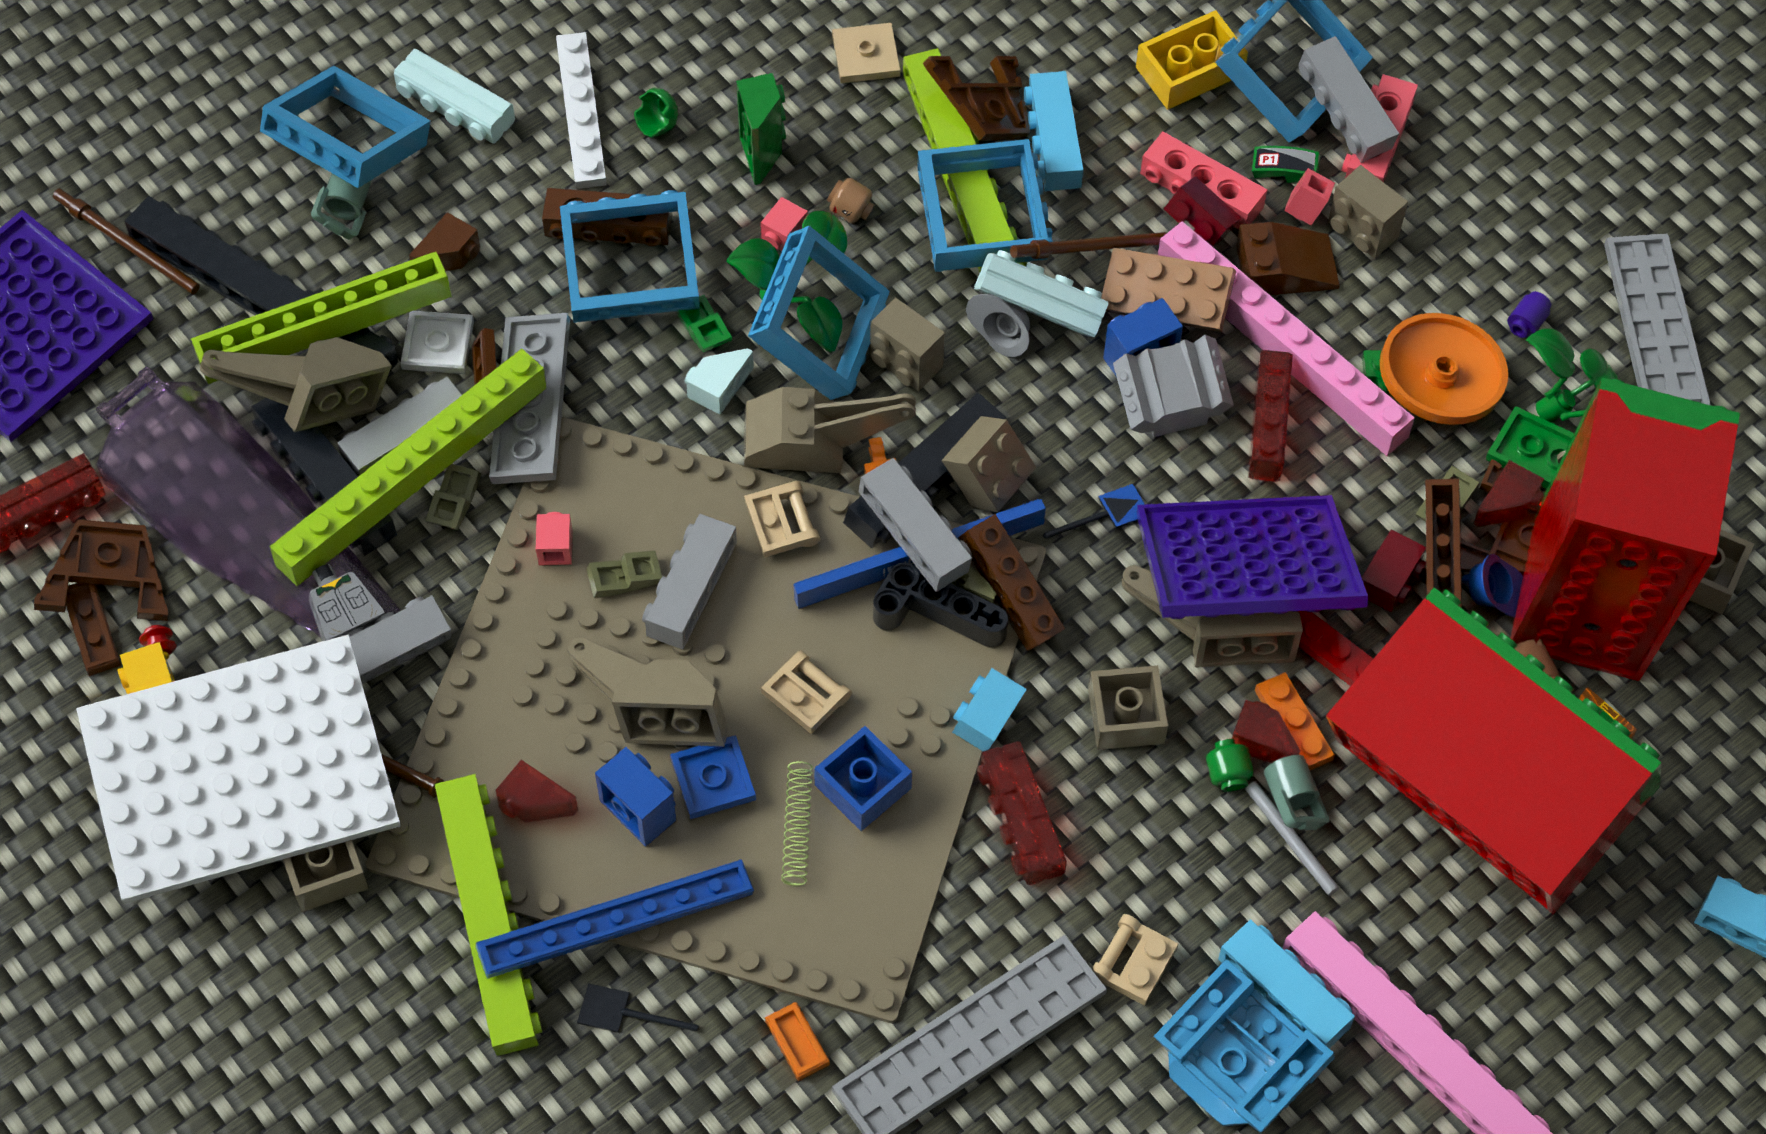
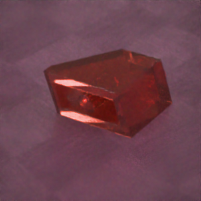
[1473,460,1544,527]
[1232,700,1300,763]
[495,760,578,823]

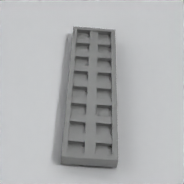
[1604,233,1711,405]
[832,935,1107,1134]

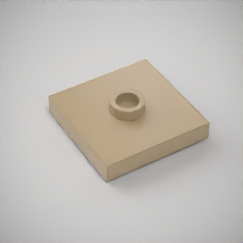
[832,23,900,83]

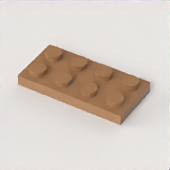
[1101,248,1236,332]

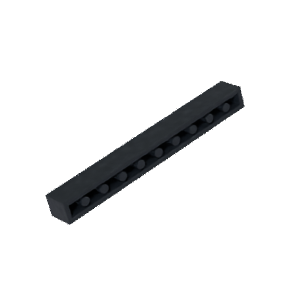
[124,196,398,373]

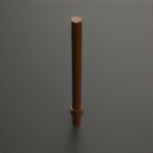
[53,188,200,295]
[1010,232,1167,259]

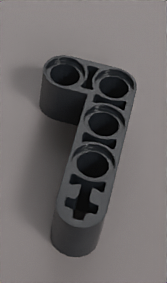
[873,563,1008,647]

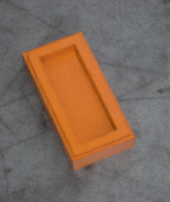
[765,1002,830,1081]

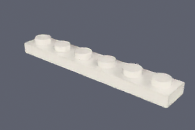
[556,32,607,189]

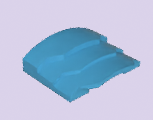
[1154,959,1335,1133]

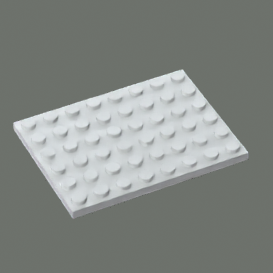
[76,634,401,904]

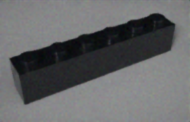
[843,393,1007,548]
[251,398,397,556]

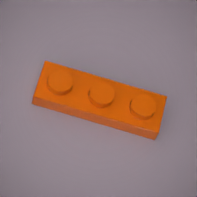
[1255,672,1335,770]

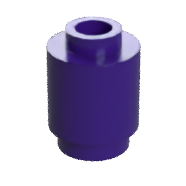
[1507,291,1551,338]

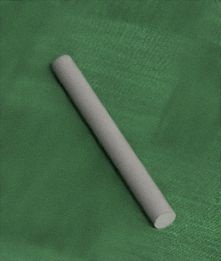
[1245,781,1339,896]

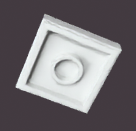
[401,311,474,374]

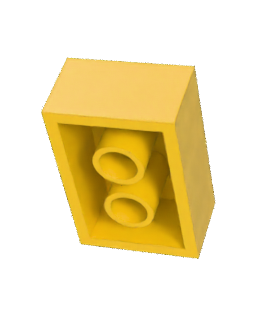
[1136,10,1248,110]

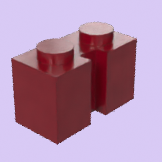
[1163,176,1241,247]
[1361,529,1426,613]

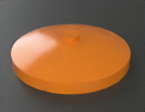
[1380,313,1508,425]

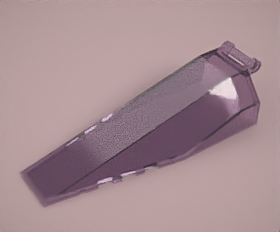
[96,366,401,638]

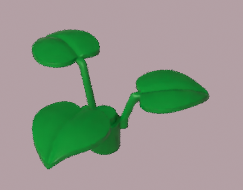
[726,211,848,353]
[1526,328,1619,423]

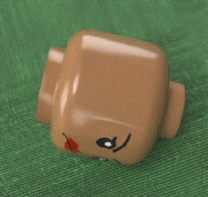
[827,178,875,224]

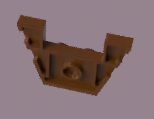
[923,56,1031,141]
[1461,459,1543,576]
[34,519,168,621]

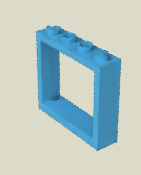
[1215,0,1373,143]
[260,66,431,188]
[917,139,1053,272]
[560,190,700,323]
[748,226,890,400]

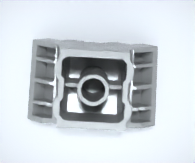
[1113,335,1234,437]

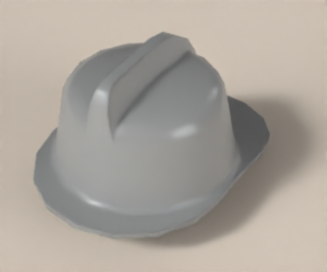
[966,294,1030,357]

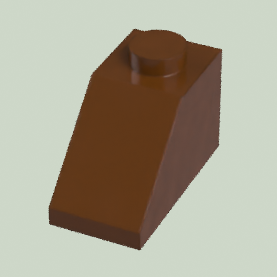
[409,212,481,271]

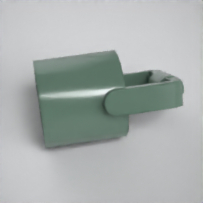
[311,168,371,240]
[1263,755,1329,830]

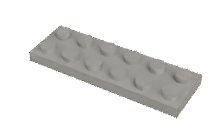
[489,313,570,484]

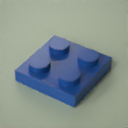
[670,735,756,820]

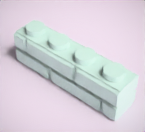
[394,49,515,144]
[974,250,1108,337]

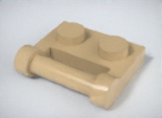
[744,481,821,558]
[761,650,852,734]
[1092,914,1179,1006]

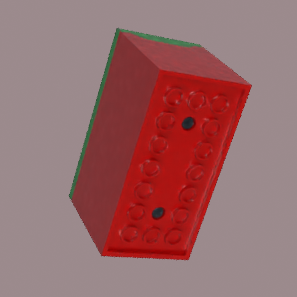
[1510,377,1740,681]
[1326,587,1661,915]

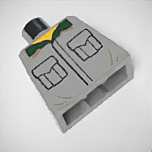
[309,564,385,641]

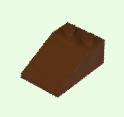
[1236,222,1340,295]

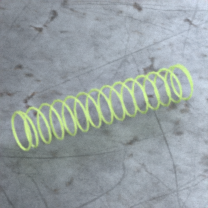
[781,761,813,886]

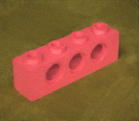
[1341,74,1418,182]
[1140,131,1268,229]

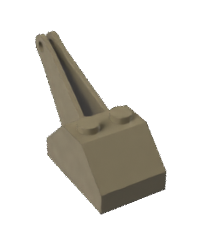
[200,337,392,432]
[744,387,916,473]
[1122,565,1303,667]
[568,637,728,747]

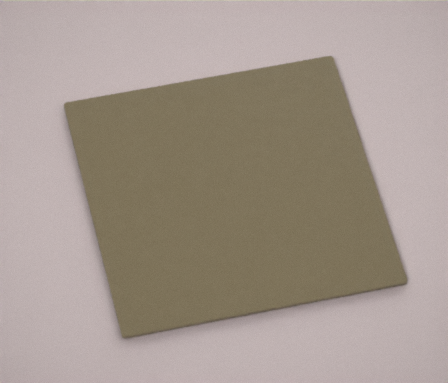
[366,417,1046,1023]

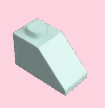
[685,348,754,414]

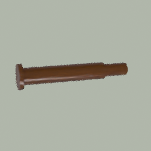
[382,754,444,798]

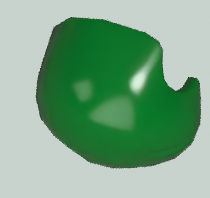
[634,87,678,138]

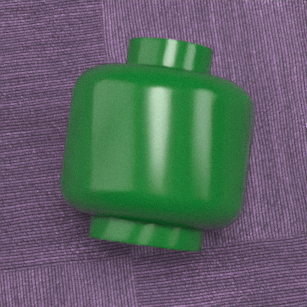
[1206,739,1254,792]

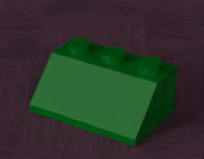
[736,73,786,185]

